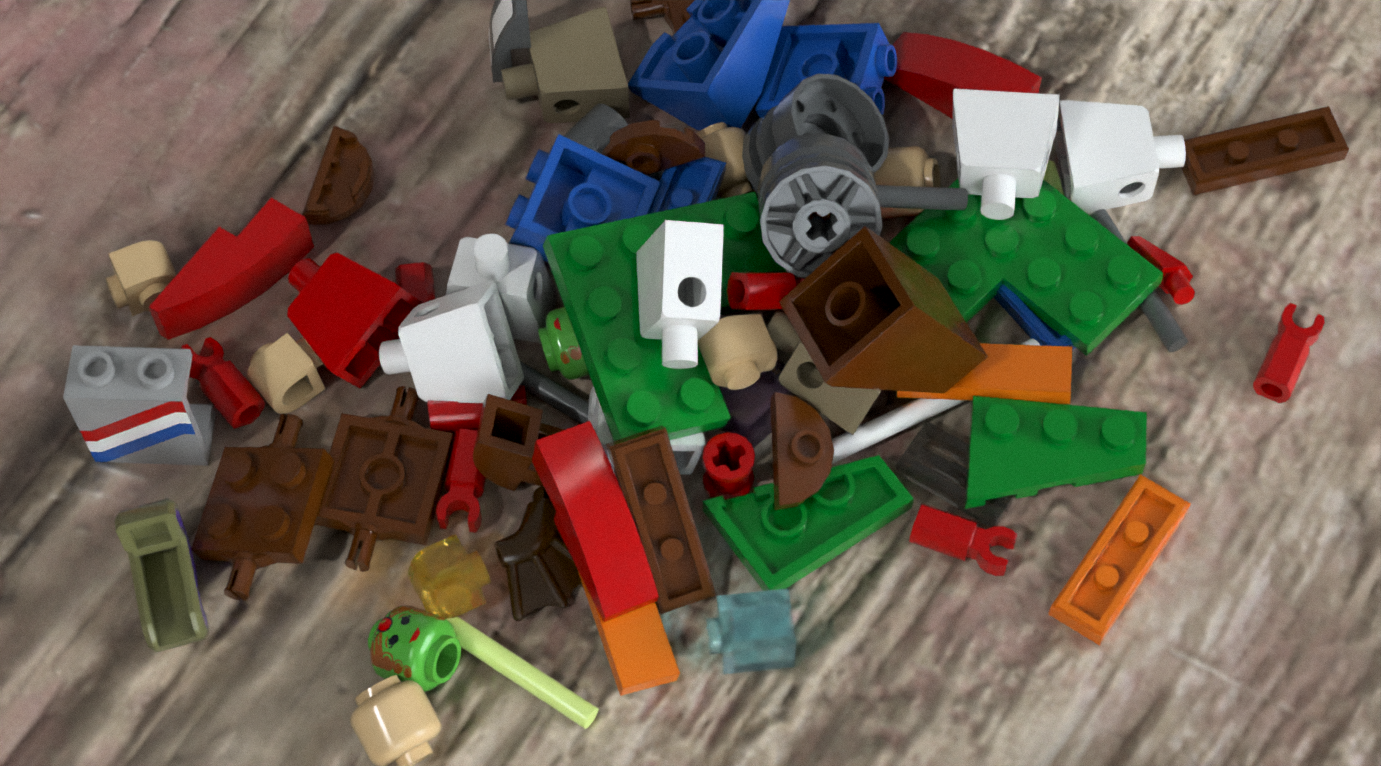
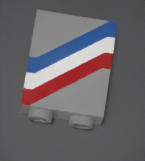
[63,345,216,466]

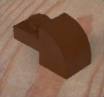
[473,394,564,492]

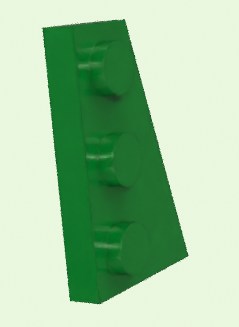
[965,396,1147,509]
[702,455,914,599]

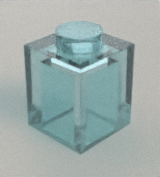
[706,589,796,674]

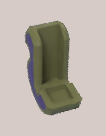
[114,498,209,653]

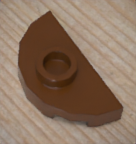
[602,120,705,175]
[302,126,374,225]
[770,392,834,510]

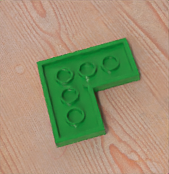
[889,179,1163,356]
[543,192,786,441]

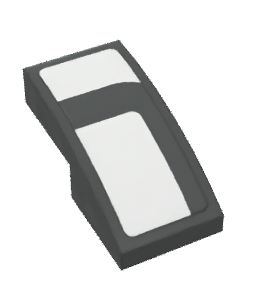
[488,0,531,83]

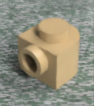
[105,240,177,316]
[698,314,777,390]
[247,332,325,414]

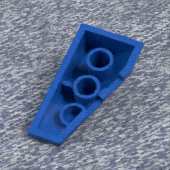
[628,0,790,130]

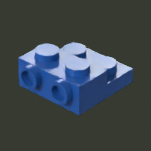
[755,23,897,118]
[505,134,660,263]

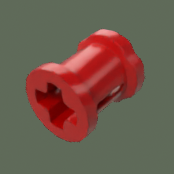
[702,432,755,500]

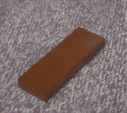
[1181,106,1349,196]
[606,425,716,614]

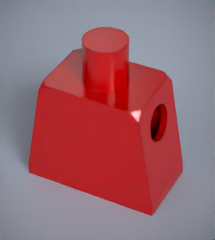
[287,252,423,389]

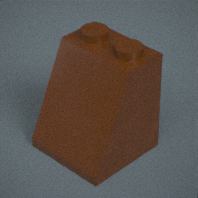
[779,226,988,393]

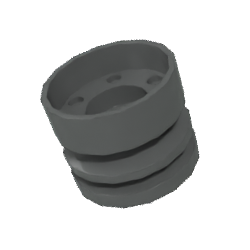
[742,74,889,194]
[757,133,882,278]

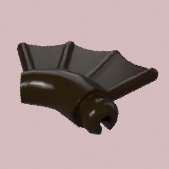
[494,486,582,621]

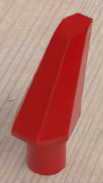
[1127,236,1195,305]

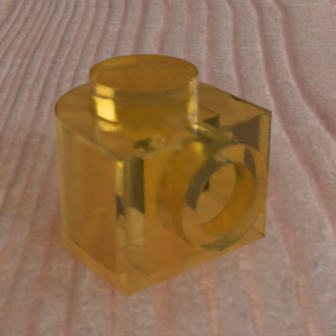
[408,534,491,619]

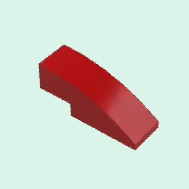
[884,32,1042,119]
[149,197,314,340]
[532,421,659,622]

